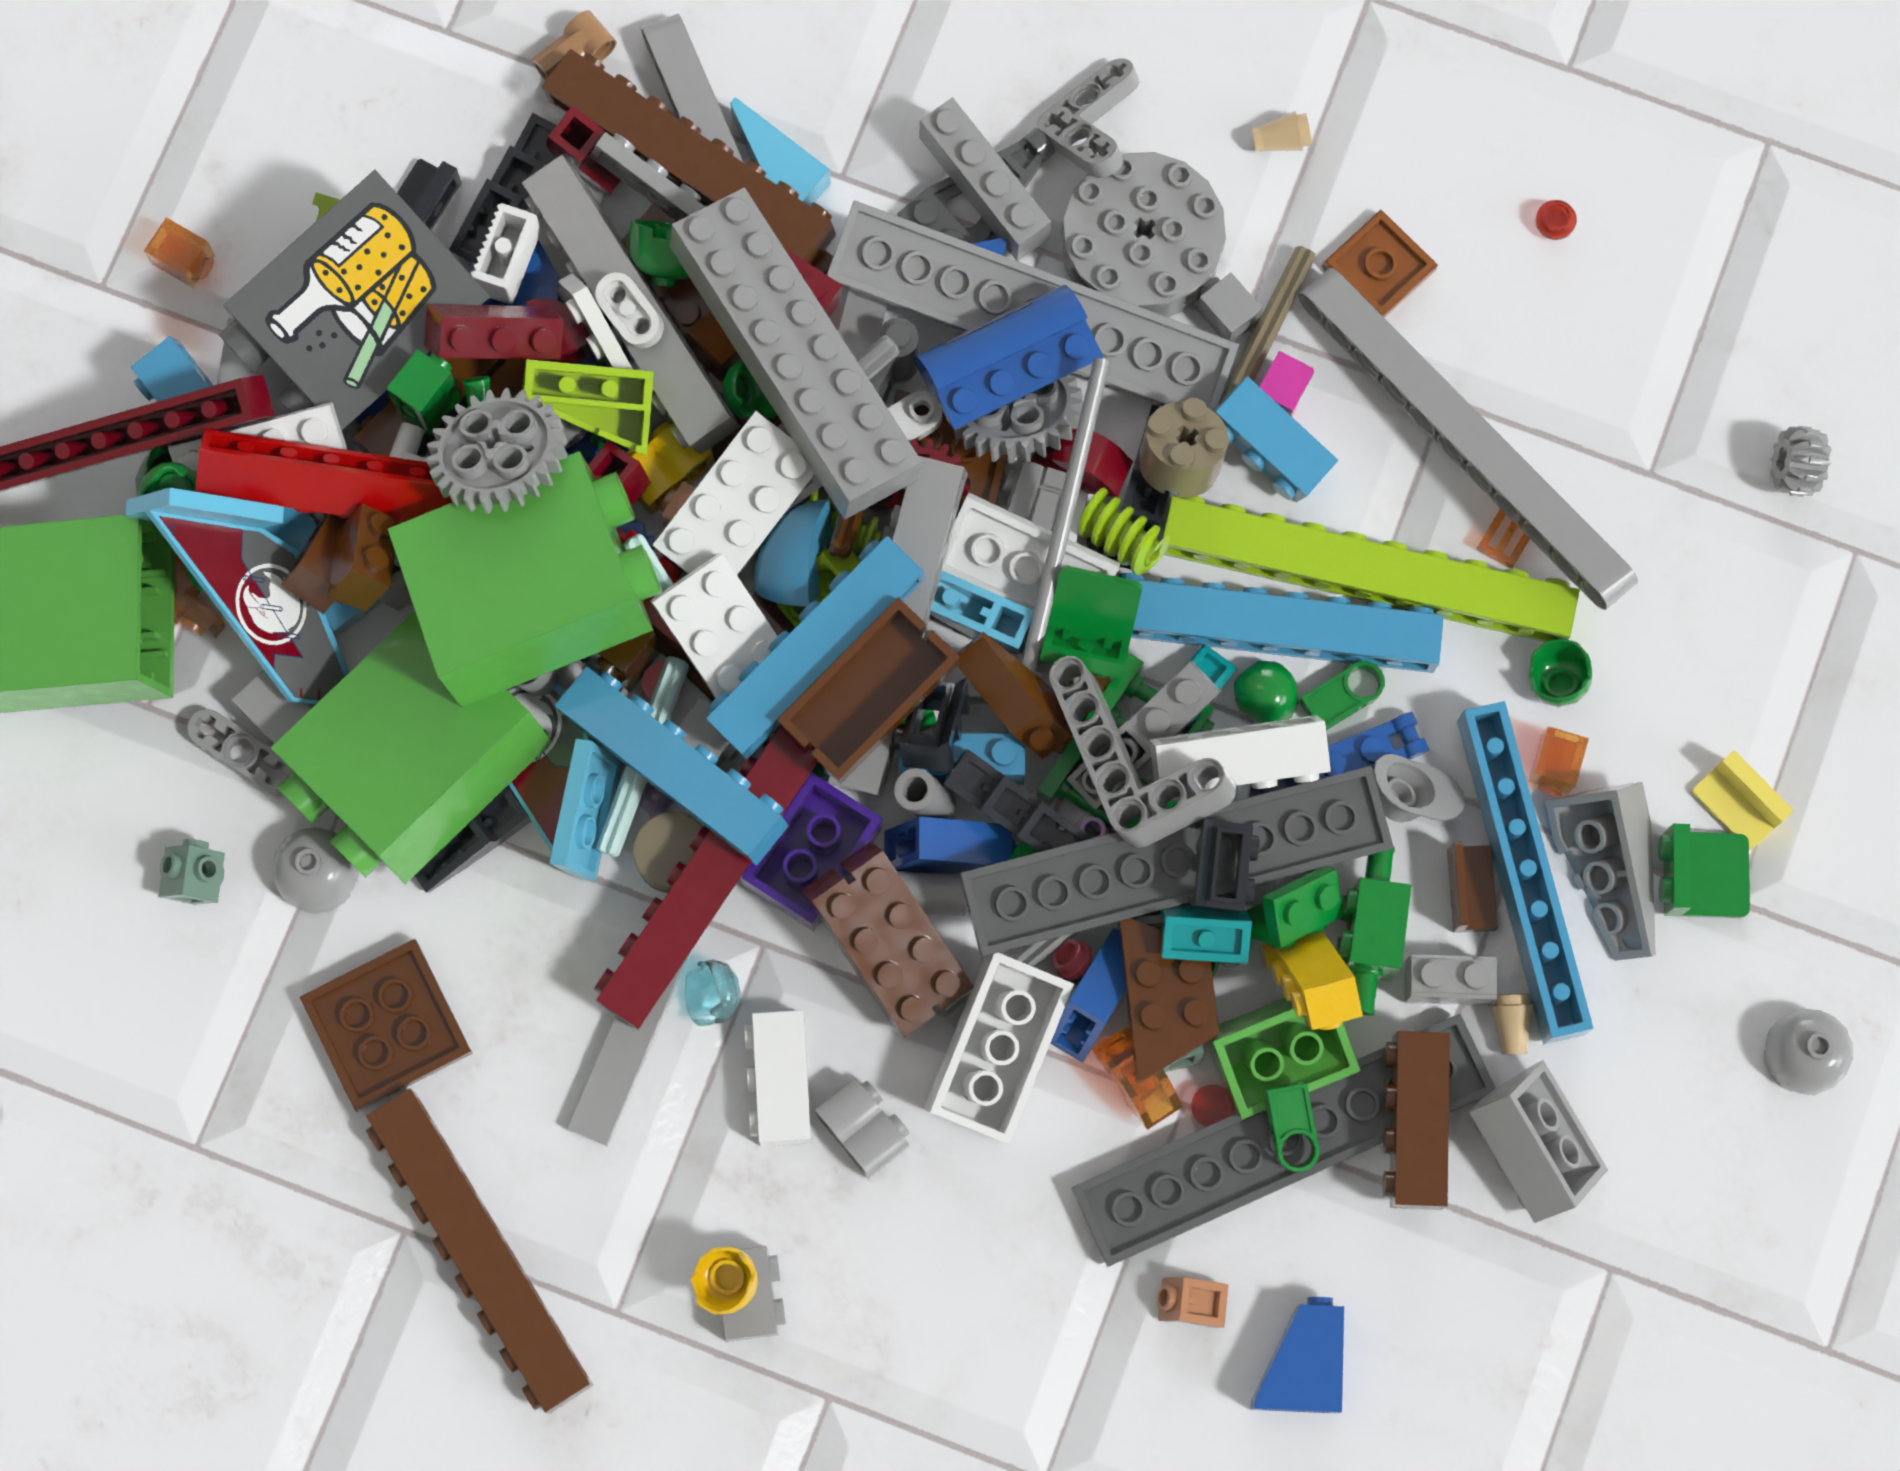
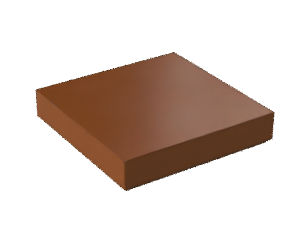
[1322,209,1438,318]

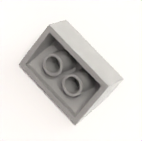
[1469,1060,1608,1223]

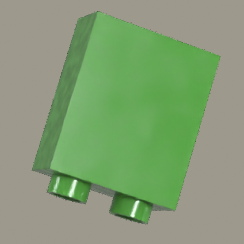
[388,451,662,707]
[0,514,175,713]
[271,611,552,884]

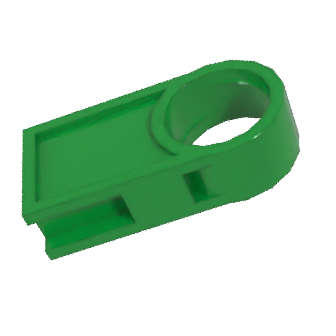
[1299,661,1385,731]
[1263,1081,1320,1172]

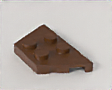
[1118,918,1219,1083]

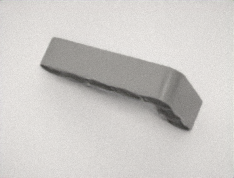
[1049,656,1237,848]

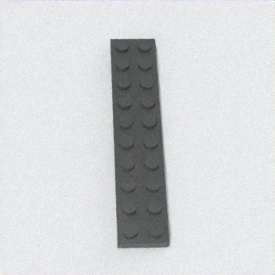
[959,766,1394,957]
[1071,1013,1496,1268]

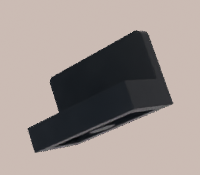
[397,159,462,231]

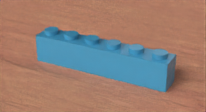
[706,536,926,760]
[554,666,788,866]

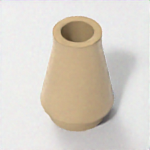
[1251,111,1312,152]
[1491,993,1534,1055]

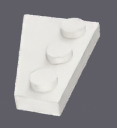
[558,274,632,369]

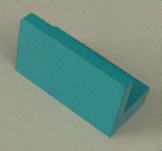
[1160,905,1252,964]

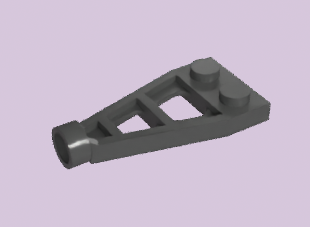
[897,128,1056,244]

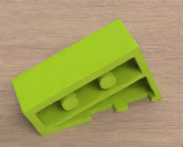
[522,359,654,456]

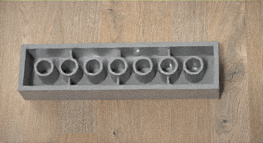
[669,187,922,520]

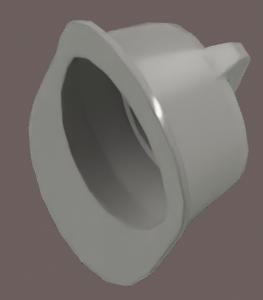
[1373,754,1465,823]

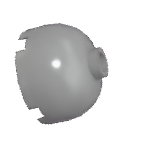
[272,827,359,914]
[1764,1009,1853,1095]

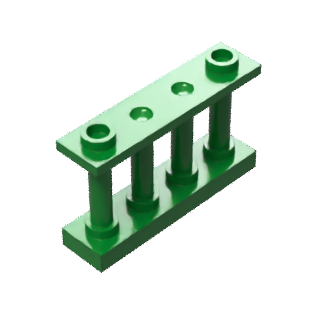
[1036,653,1215,832]

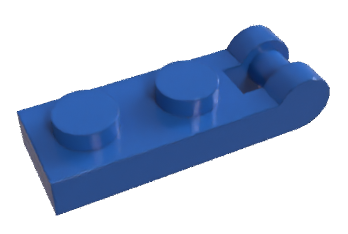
[1318,712,1430,780]

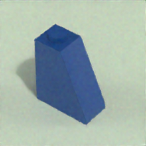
[884,816,1016,873]
[1050,927,1126,1063]
[1250,1297,1344,1414]

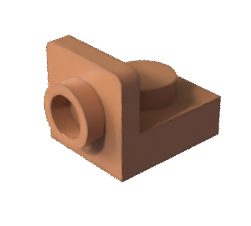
[1157,1277,1229,1328]

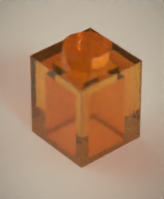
[144,217,215,288]
[1528,726,1589,796]

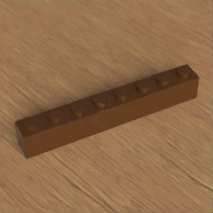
[541,49,836,266]
[366,1088,594,1414]

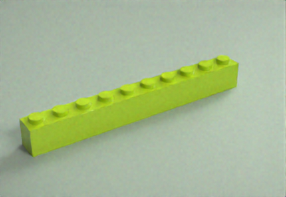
[1163,496,1580,642]

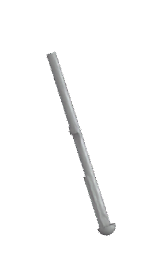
[1022,357,1110,679]

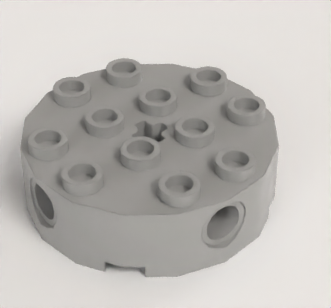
[1062,152,1226,318]

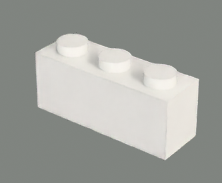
[745,1010,812,1146]

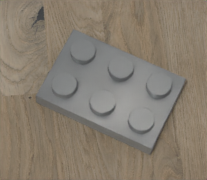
[590,132,705,220]

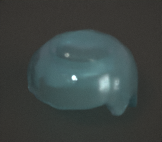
[684,959,741,1026]

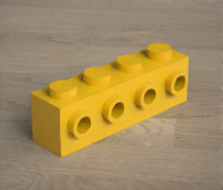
[1260,931,1363,1030]

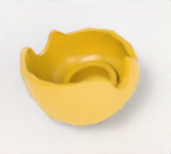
[690,1246,758,1315]

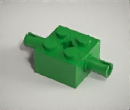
[1335,847,1412,1016]

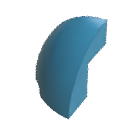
[754,499,832,607]

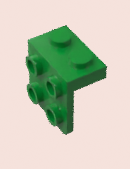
[1039,566,1142,679]
[1658,823,1750,918]
[1246,866,1344,949]

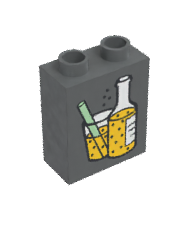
[218,169,490,431]

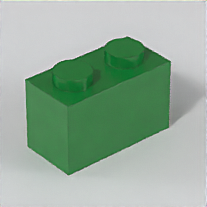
[386,349,461,437]

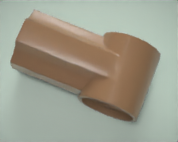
[532,10,617,81]

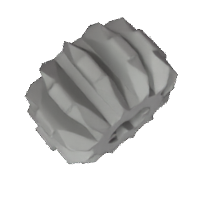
[1770,426,1832,497]

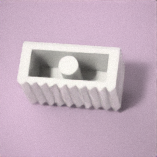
[470,203,541,304]

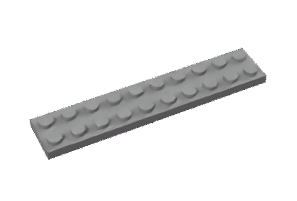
[827,200,1240,411]

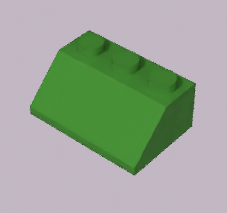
[1207,997,1360,1120]

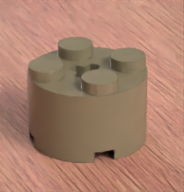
[1139,397,1229,498]

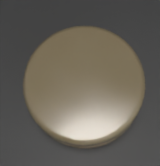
[633,812,703,894]

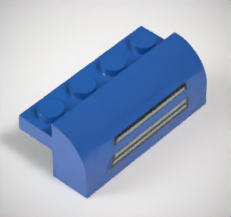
[913,285,1104,431]

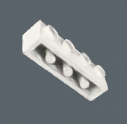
[1149,715,1331,801]

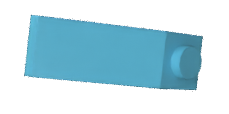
[730,97,831,206]
[930,571,1034,654]

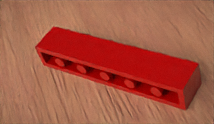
[195,429,453,524]

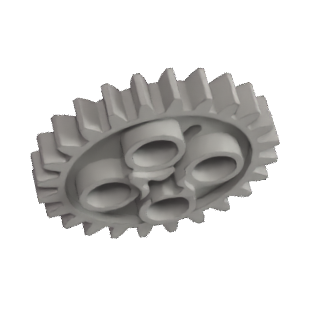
[954,376,1083,463]
[426,388,568,514]

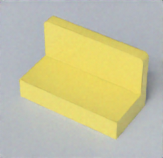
[1691,750,1794,850]

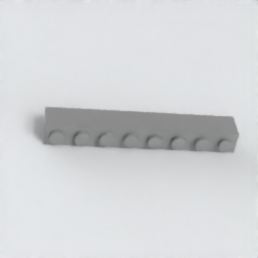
[522,155,741,455]
[824,456,968,798]

